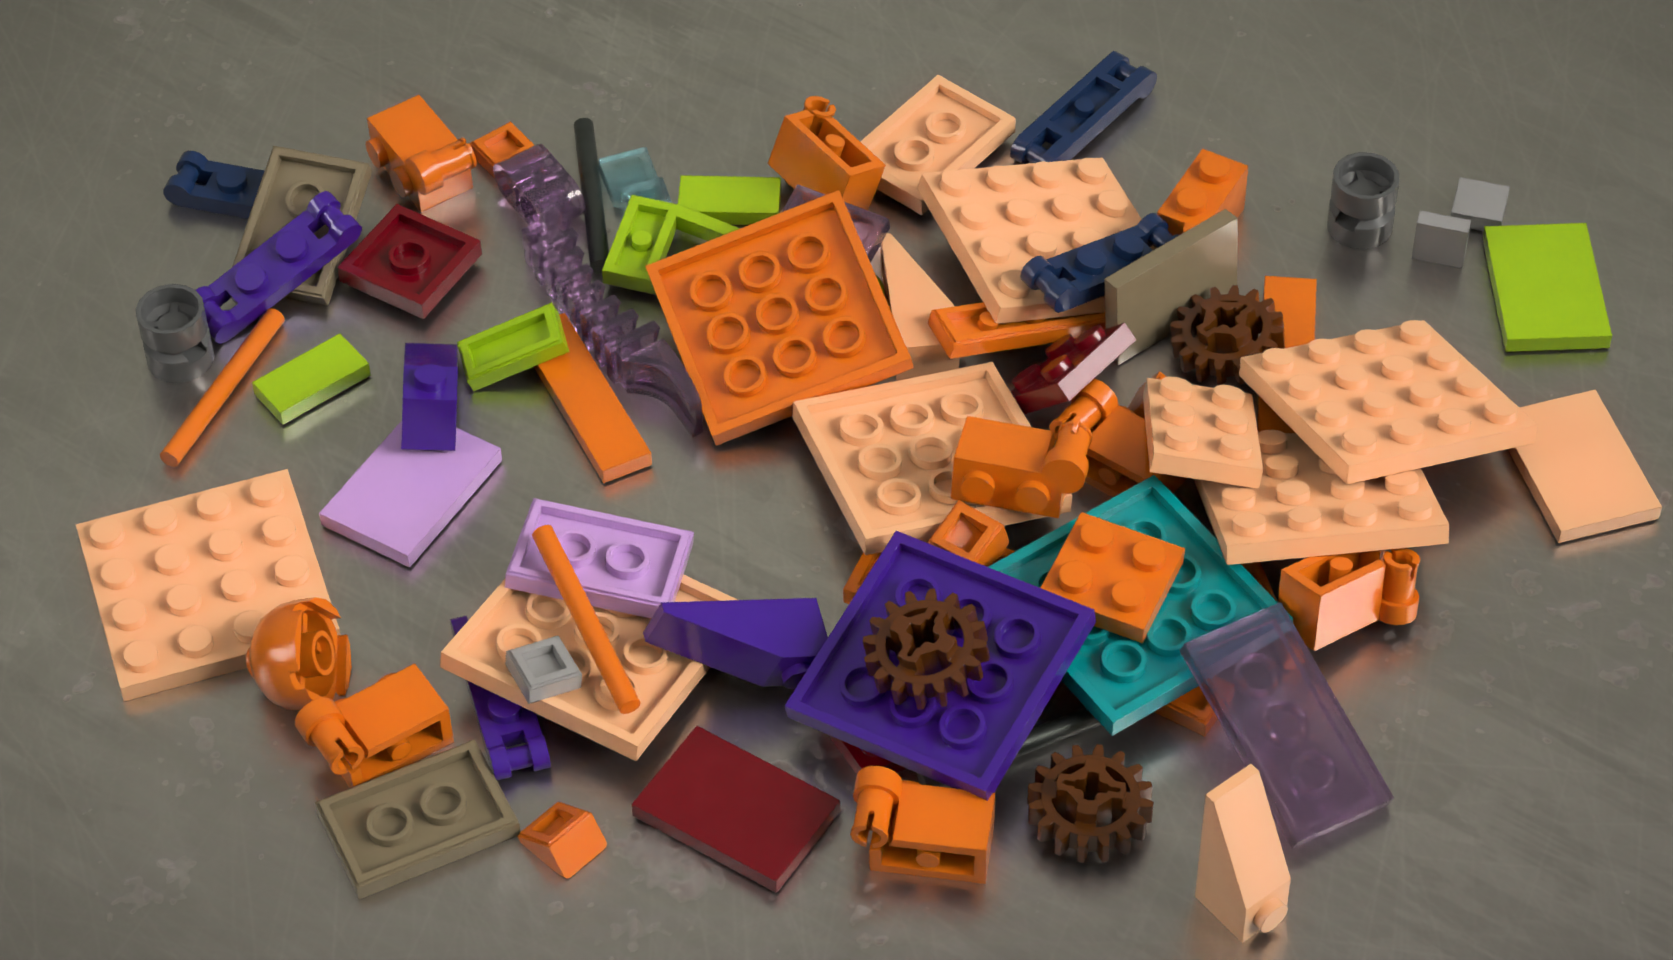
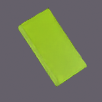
[678,175,781,225]
[457,302,570,391]
[252,333,371,425]

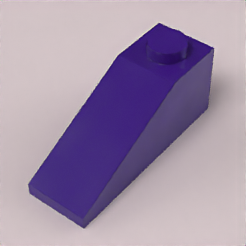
[401,343,458,451]
[643,598,828,690]

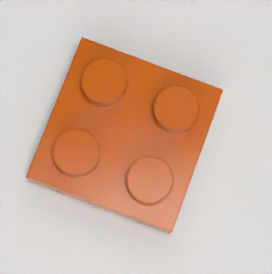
[1041,512,1185,643]

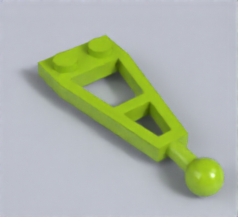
[602,195,885,296]

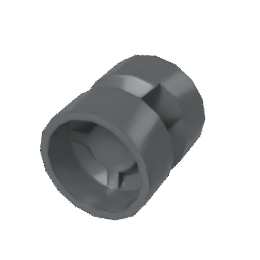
[1327,152,1399,249]
[135,284,215,383]

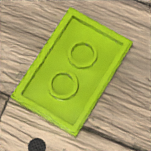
[1482,223,1612,352]

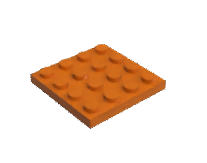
[645,190,914,446]

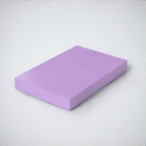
[319,421,502,568]
[505,498,694,618]

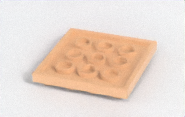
[917,157,1156,323]
[1239,320,1538,484]
[793,362,1072,555]
[1194,430,1449,565]
[75,469,341,702]
[440,574,738,761]

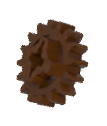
[1170,285,1286,386]
[863,588,990,710]
[1027,744,1154,863]

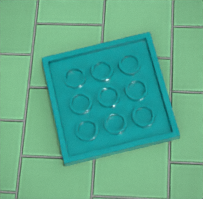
[988,475,1293,736]

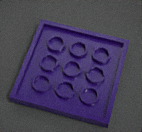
[785,531,1096,801]

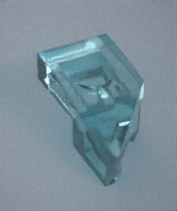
[598,147,672,210]

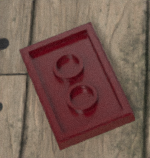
[631,726,841,893]

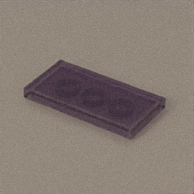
[1180,602,1394,849]

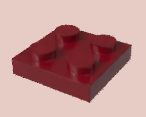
[337,204,482,319]
[1011,323,1136,414]

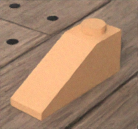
[880,233,968,381]
[1195,764,1291,943]

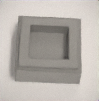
[1451,177,1510,231]
[1411,211,1471,268]
[505,636,582,704]

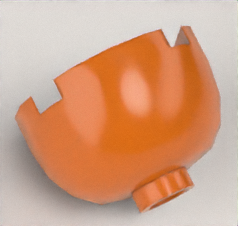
[246,597,352,711]

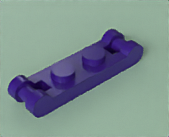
[196,191,362,343]
[450,615,551,781]

